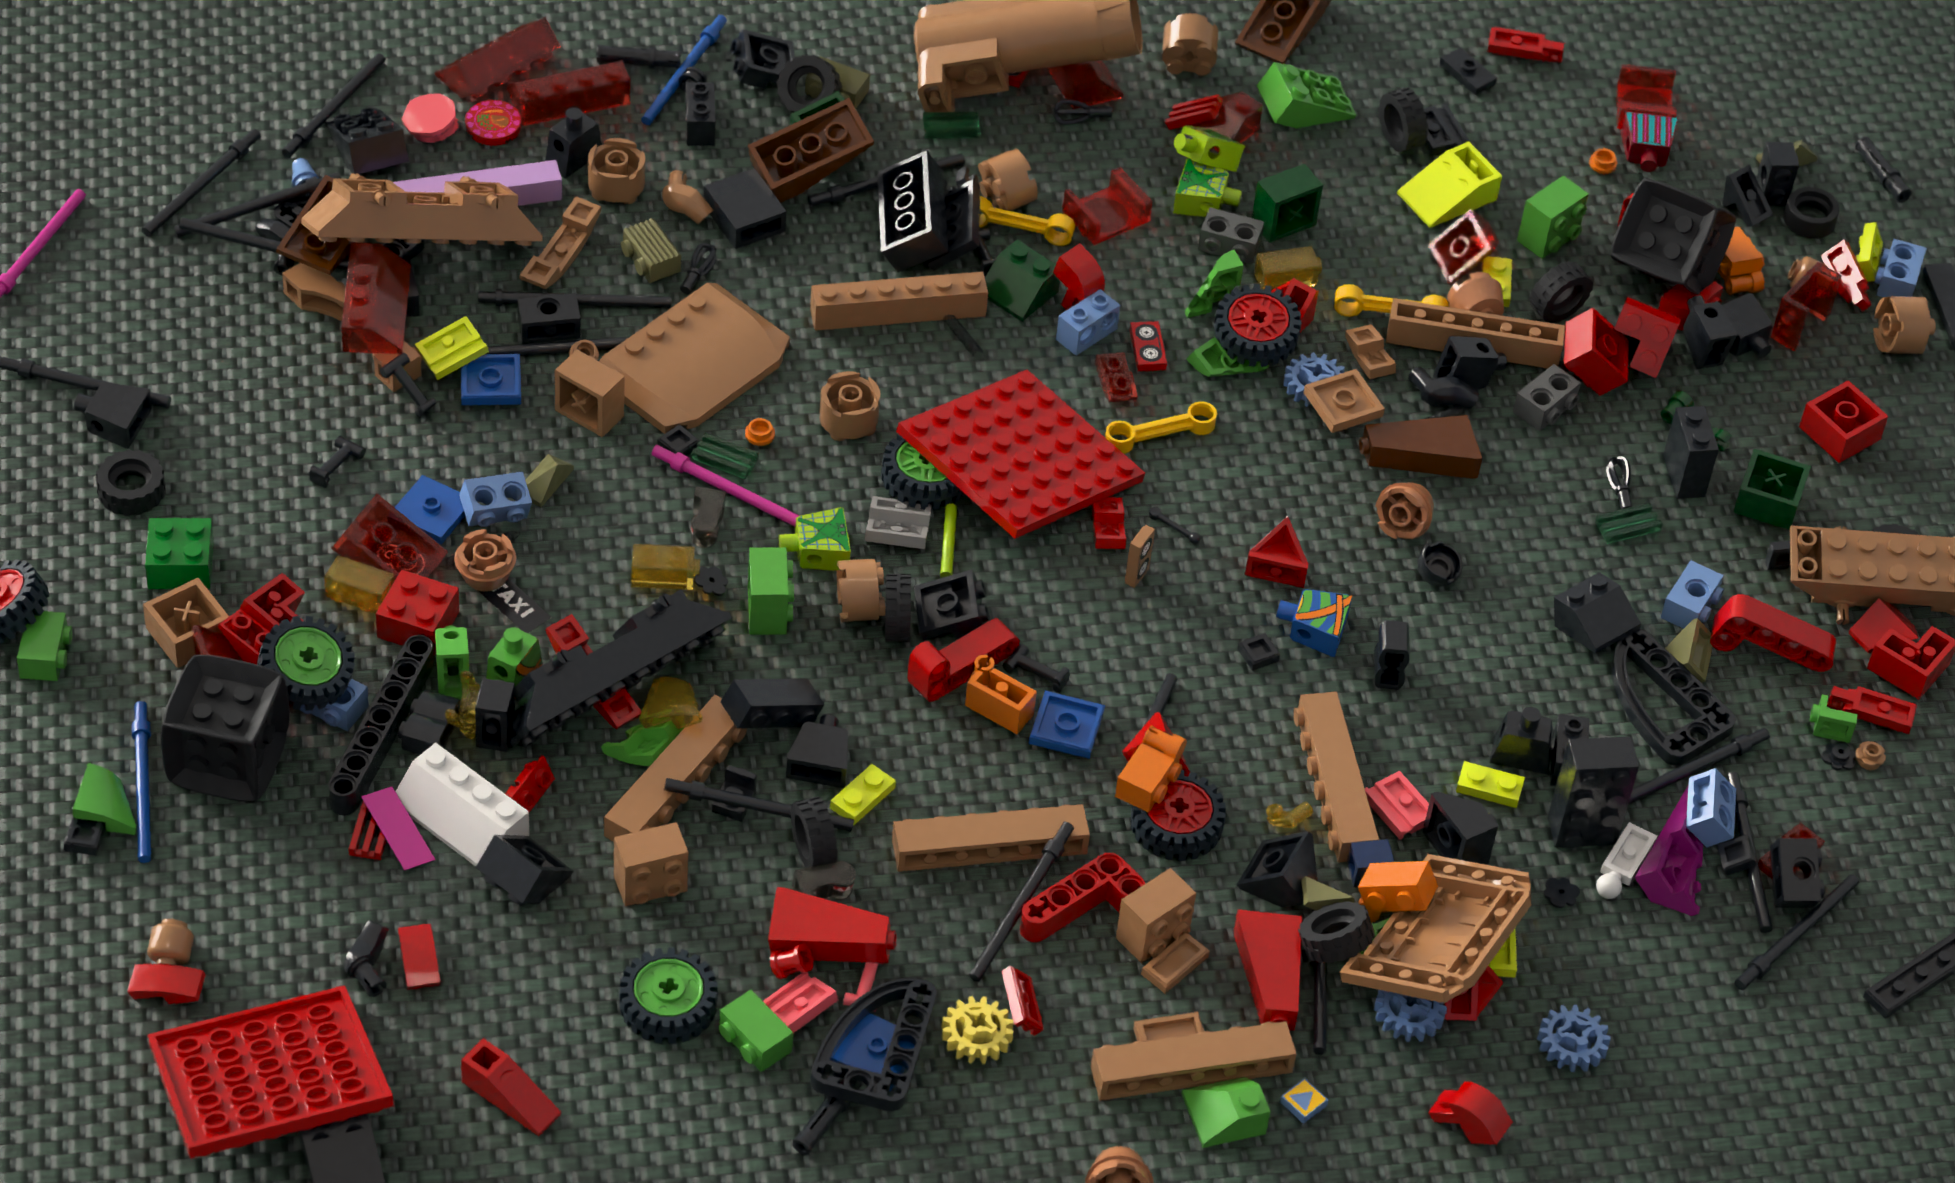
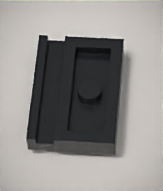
[1424,103,1469,156]

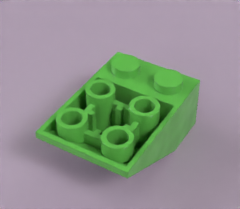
[1257,62,1357,128]

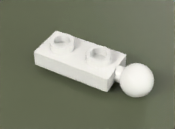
[1596,822,1657,899]

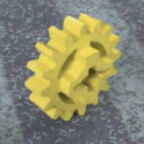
[942,996,1014,1064]

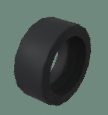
[1783,187,1840,238]

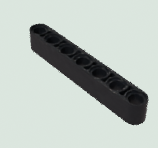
[329,635,434,816]

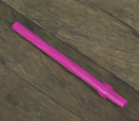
[0,189,86,298]
[652,445,799,527]

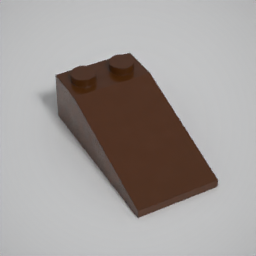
[1235,0,1331,64]
[747,98,874,203]
[276,175,359,275]

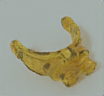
[445,671,481,739]

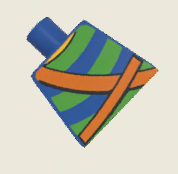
[1276,589,1352,657]

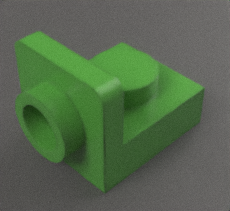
[1809,694,1857,743]

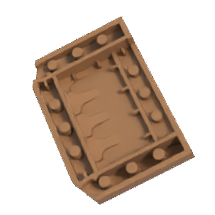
[599,283,790,434]
[1340,854,1531,1003]

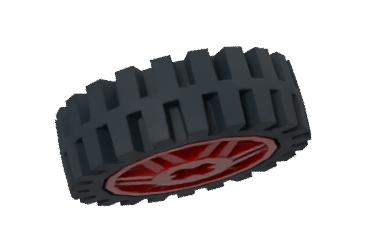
[1214,284,1301,367]
[0,560,49,644]
[1130,770,1226,861]

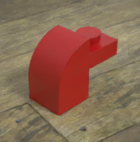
[1053,243,1105,310]
[1658,281,1724,331]
[1428,1081,1513,1145]

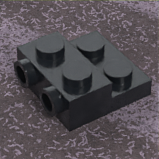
[730,29,795,89]
[914,569,990,640]

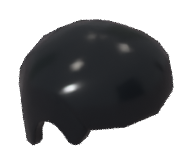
[1417,541,1463,586]

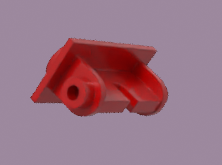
[505,755,555,812]

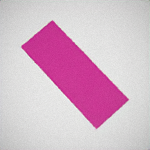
[361,786,435,870]

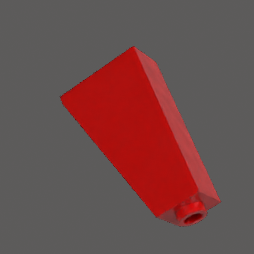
[768,887,897,963]
[1234,910,1302,1031]

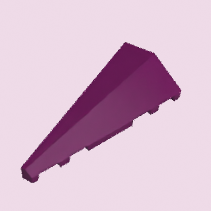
[1635,784,1703,916]

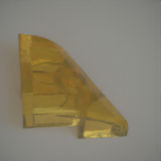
[639,677,703,729]

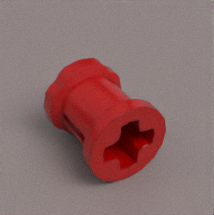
[770,943,814,979]

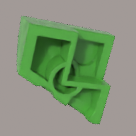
[1185,250,1244,318]
[1186,337,1269,377]
[601,712,687,766]
[73,763,137,835]

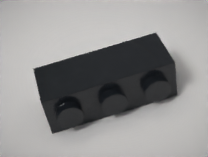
[721,678,825,729]

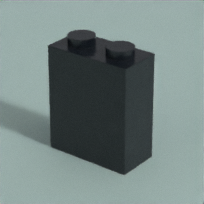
[704,168,787,249]
[1663,406,1719,499]

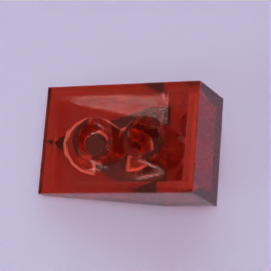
[331,494,448,586]

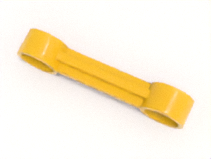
[979,196,1075,246]
[1334,284,1449,317]
[1105,401,1217,454]

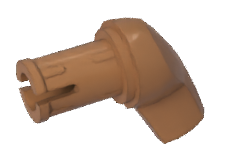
[662,170,713,224]

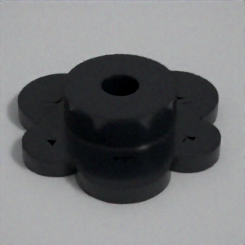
[694,566,728,596]
[1821,741,1856,770]
[1543,877,1580,908]

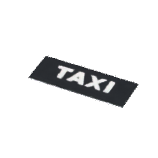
[477,578,552,633]

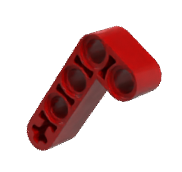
[1710,594,1836,672]
[907,618,1020,702]
[1020,853,1145,942]

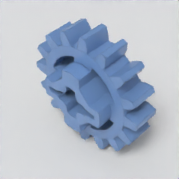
[1283,353,1345,407]
[1374,990,1447,1042]
[1537,1005,1611,1072]

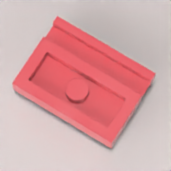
[1365,771,1429,840]
[763,972,838,1033]

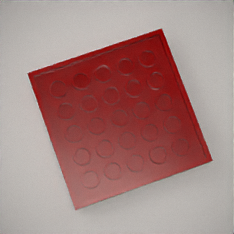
[896,369,1145,539]
[147,985,394,1159]

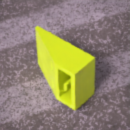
[1397,142,1502,228]

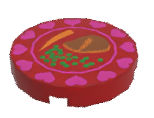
[465,100,521,146]

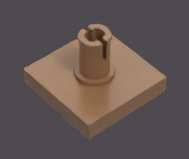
[1304,369,1385,433]

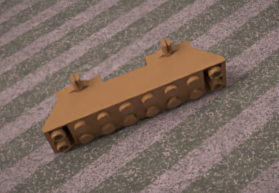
[301,173,543,246]
[1790,525,1955,625]

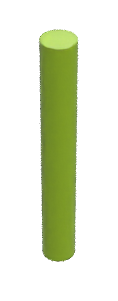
[940,504,957,578]

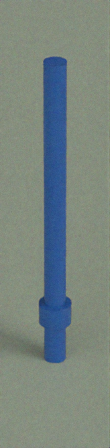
[641,15,727,126]
[131,701,151,863]

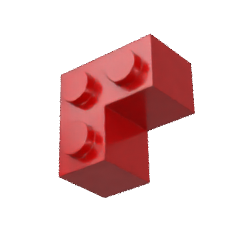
[1614,297,1681,378]
[240,573,305,631]
[1867,626,1955,700]

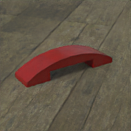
[545,614,643,729]

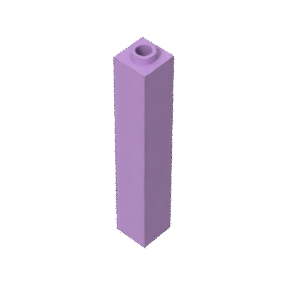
[393,160,562,206]

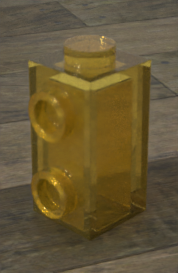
[1254,246,1322,290]
[631,544,700,590]
[324,555,395,614]

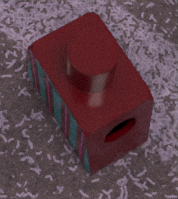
[1621,111,1678,172]

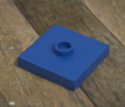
[461,354,521,405]
[389,475,465,544]
[1029,691,1105,759]
[832,1013,915,1092]

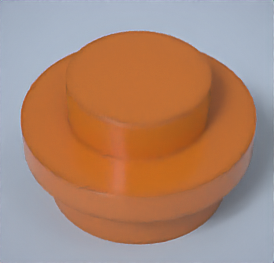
[1589,148,1617,174]
[745,418,775,446]

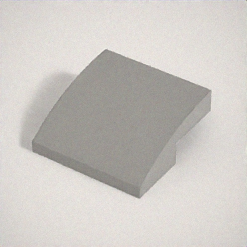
[865,496,932,549]

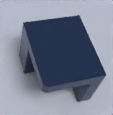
[1347,839,1394,887]

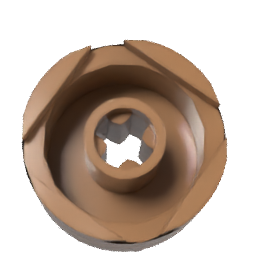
[1162,13,1219,76]
[588,138,645,204]
[978,149,1038,211]
[1873,296,1936,354]
[819,371,880,441]
[837,558,885,622]

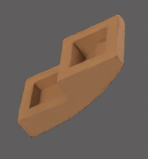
[1345,324,1396,379]

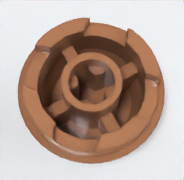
[1447,272,1504,315]
[1375,482,1434,539]
[454,529,516,591]
[1085,1146,1154,1183]

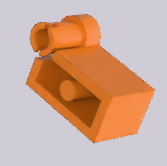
[1718,227,1765,295]
[965,655,1037,734]
[1115,725,1187,813]
[1358,861,1438,922]

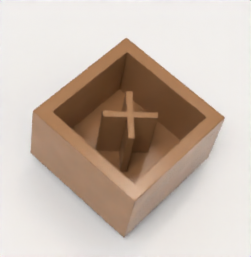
[555,350,625,437]
[143,578,229,668]
[614,822,688,906]
[1116,868,1196,963]

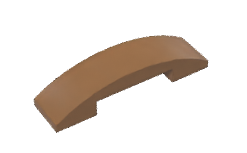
[520,197,601,289]

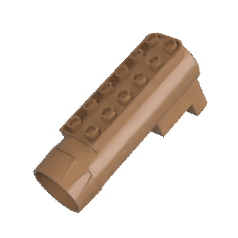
[914,0,1143,118]

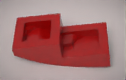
[1092,497,1126,549]
[398,923,440,990]
[127,964,206,1004]

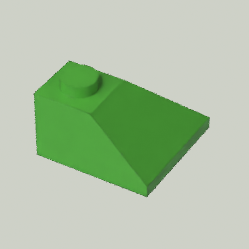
[1181,1076,1270,1148]

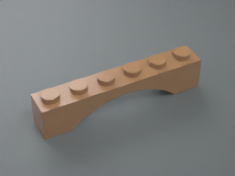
[282,263,422,392]

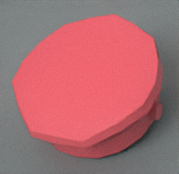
[402,94,458,143]

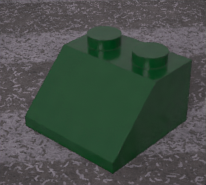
[985,240,1060,322]

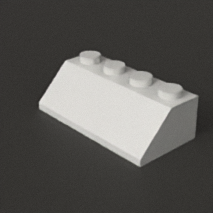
[396,742,529,867]

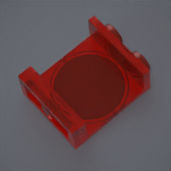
[1617,64,1676,129]
[1062,167,1153,245]
[1770,262,1842,351]

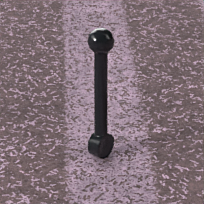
[1149,507,1201,544]

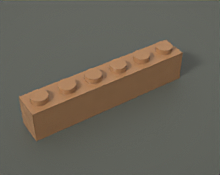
[810,272,988,330]
[1386,298,1565,368]
[1294,691,1379,862]
[604,695,747,842]
[892,804,1090,872]
[1091,1022,1296,1100]

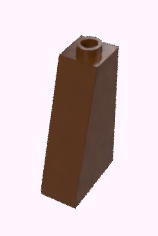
[1359,415,1482,479]

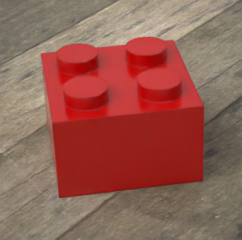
[1563,308,1629,396]
[1799,380,1889,463]
[376,570,460,656]

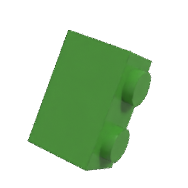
[17,611,73,681]
[719,990,793,1072]

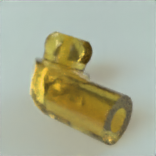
[1266,802,1313,828]

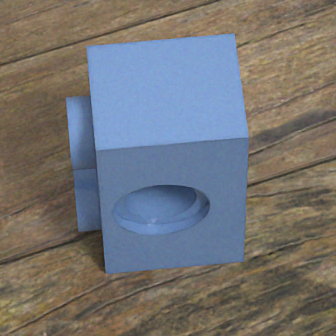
[1660,560,1724,629]

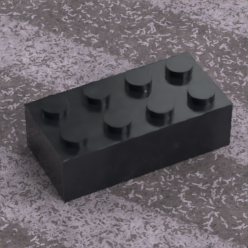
[877,150,948,273]
[1548,736,1639,848]

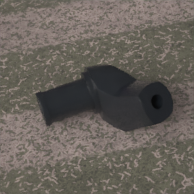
[256,218,295,276]
[1408,367,1479,409]
[344,920,389,997]

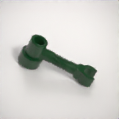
[1660,391,1732,451]

